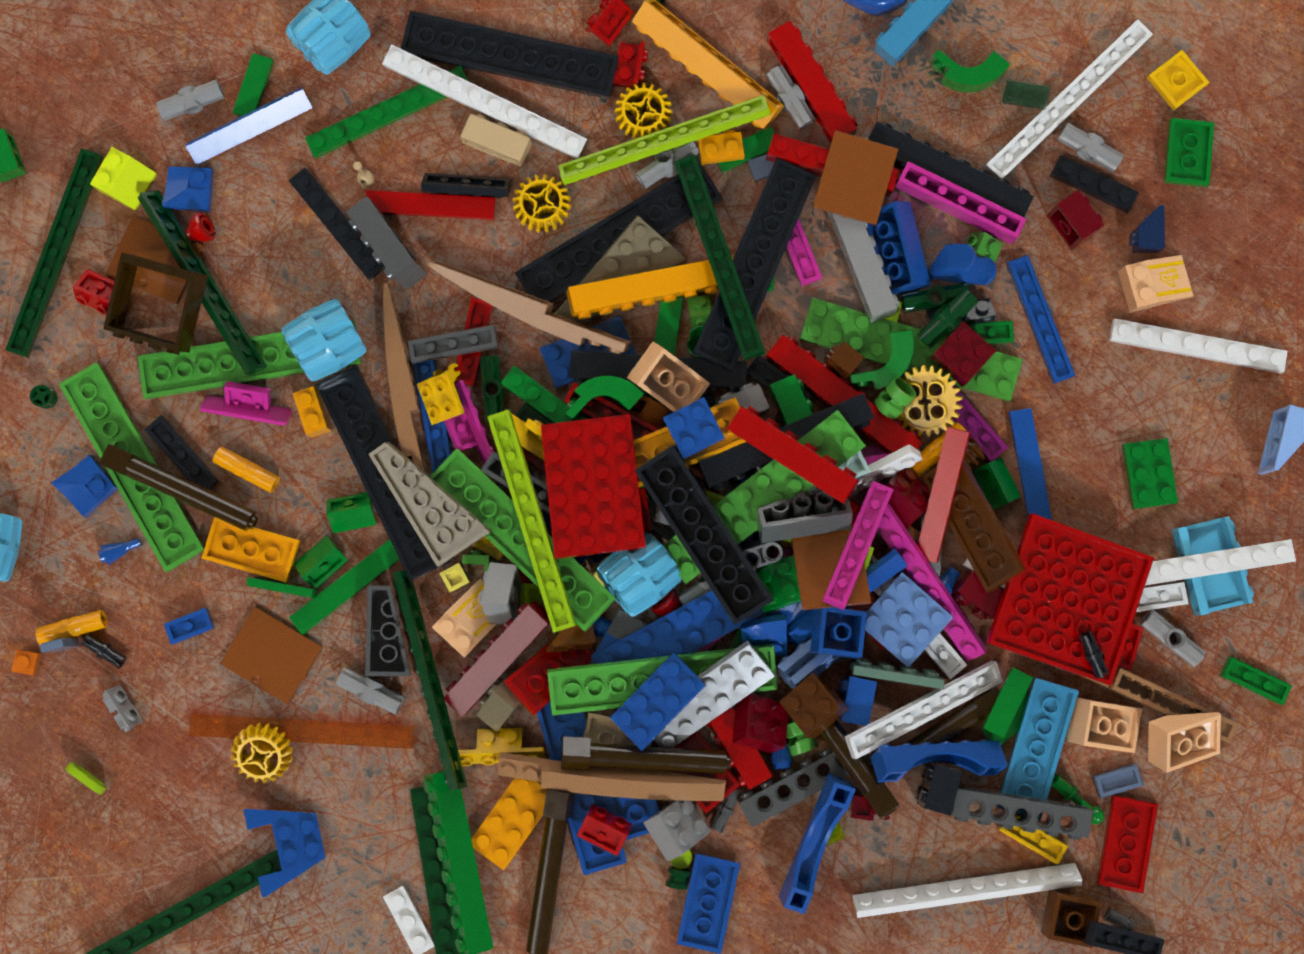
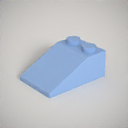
[1258,405,1304,475]

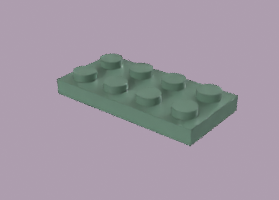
[848,658,945,689]

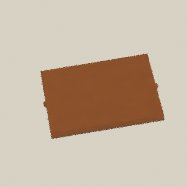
[813,130,898,226]
[106,216,204,304]
[791,525,871,610]
[220,606,323,705]

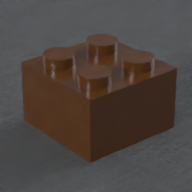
[780,672,849,738]
[1041,889,1102,948]

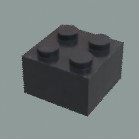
[915,762,963,816]

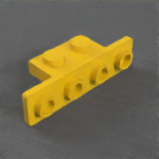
[511,413,545,462]
[458,728,545,766]

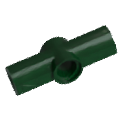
[901,283,969,314]
[917,288,979,349]
[480,356,504,424]

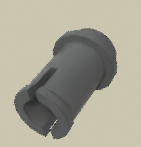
[1104,907,1135,930]

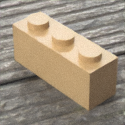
[460,114,532,168]

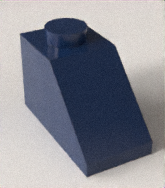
[1129,205,1165,253]

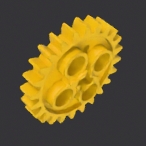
[897,365,963,437]

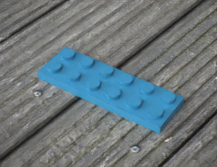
[996,677,1079,821]

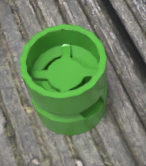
[875,377,917,419]
[786,720,819,756]

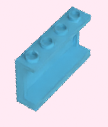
[1171,516,1254,616]

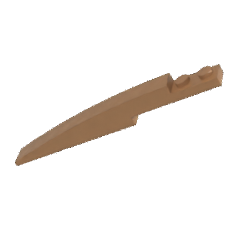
[428,260,632,354]
[383,283,428,475]
[1069,668,1238,744]
[498,752,726,801]

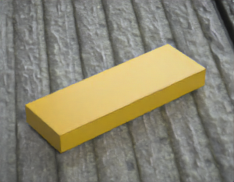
[997,814,1069,865]

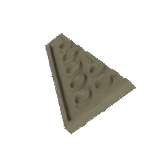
[555,216,686,323]
[369,442,492,567]

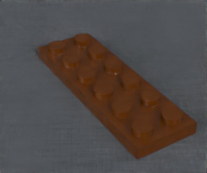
[922,460,1026,593]

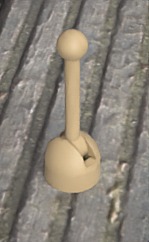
[353,161,375,188]

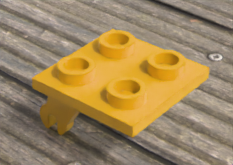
[417,363,465,425]

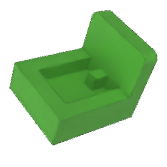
[966,232,1003,262]
[687,295,711,330]
[462,551,495,572]

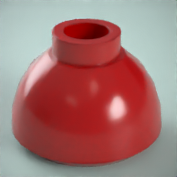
[186,213,216,242]
[652,588,680,616]

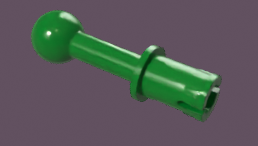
[1051,774,1104,825]

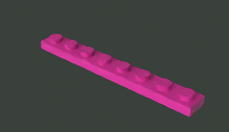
[877,504,987,662]

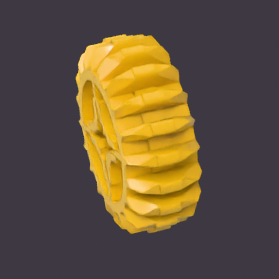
[614,83,673,140]
[512,174,571,233]
[231,723,293,783]

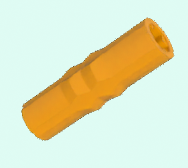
[908,422,966,478]
[212,446,280,493]
[35,610,108,645]

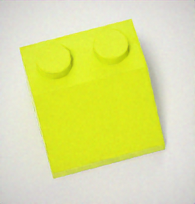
[90,147,157,211]

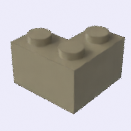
[476,666,521,732]

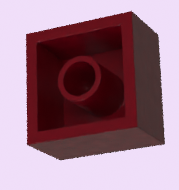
[1046,189,1104,251]
[930,321,996,387]
[885,468,931,529]
[952,570,1003,620]
[733,693,788,753]

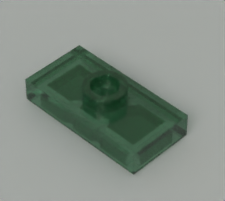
[1002,80,1051,110]

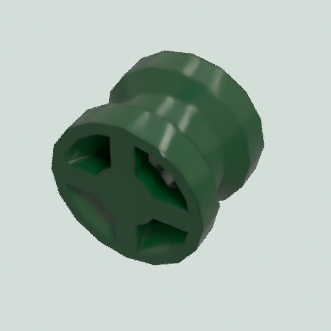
[29,385,58,409]
[665,867,690,890]

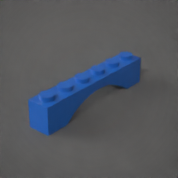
[871,739,1008,783]
[778,773,856,914]

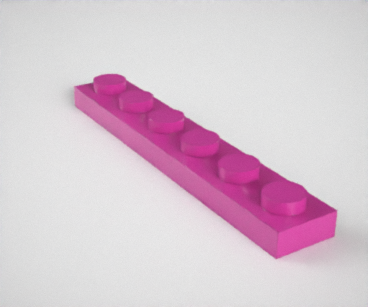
[823,481,894,610]

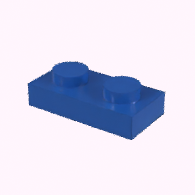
[164,608,215,645]

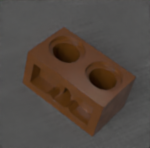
[824,341,864,379]

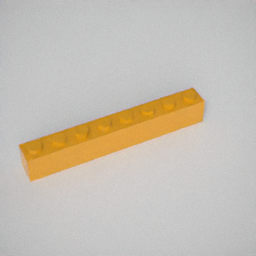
[632,0,785,130]
[566,255,734,319]

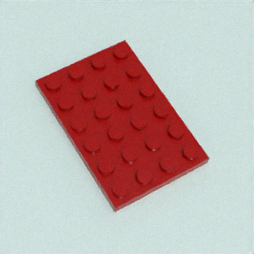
[541,414,646,559]

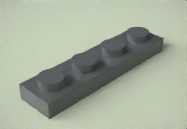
[408,325,498,364]

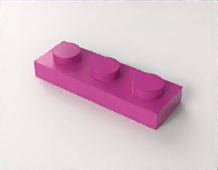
[786,218,822,287]

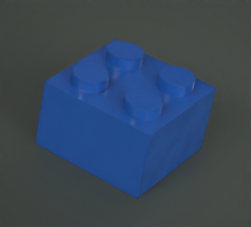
[663,397,725,459]
[810,607,867,658]
[838,675,877,726]

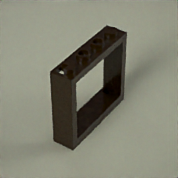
[103,252,208,355]

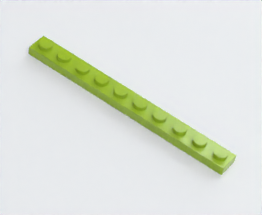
[559,95,771,185]
[487,410,576,633]

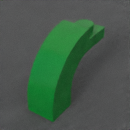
[930,49,1010,93]
[851,329,915,389]
[565,376,644,419]

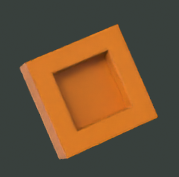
[11,649,41,675]

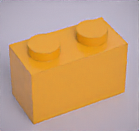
[292,386,332,438]

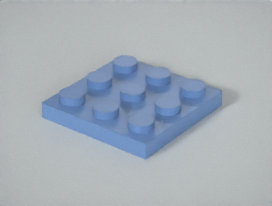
[865,572,953,668]

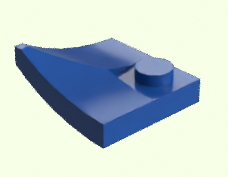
[162,166,214,212]
[51,455,118,517]
[741,615,787,656]

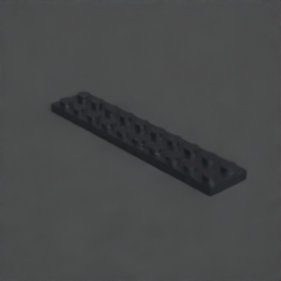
[401,11,619,99]
[692,157,816,372]
[515,162,723,302]
[315,366,450,582]

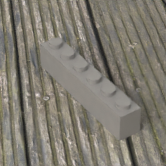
[827,212,899,323]

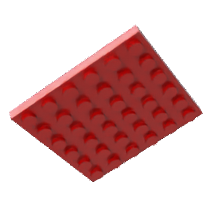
[986,513,1154,686]

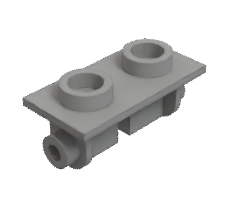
[102,685,143,733]

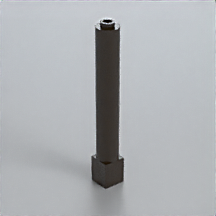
[98,443,258,531]
[785,683,900,820]
[870,687,1000,783]
[561,736,731,774]
[526,789,574,954]

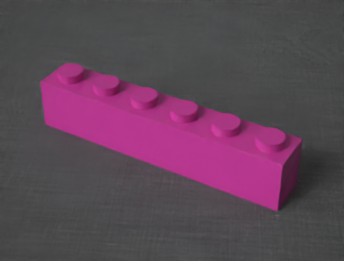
[895,161,1026,245]

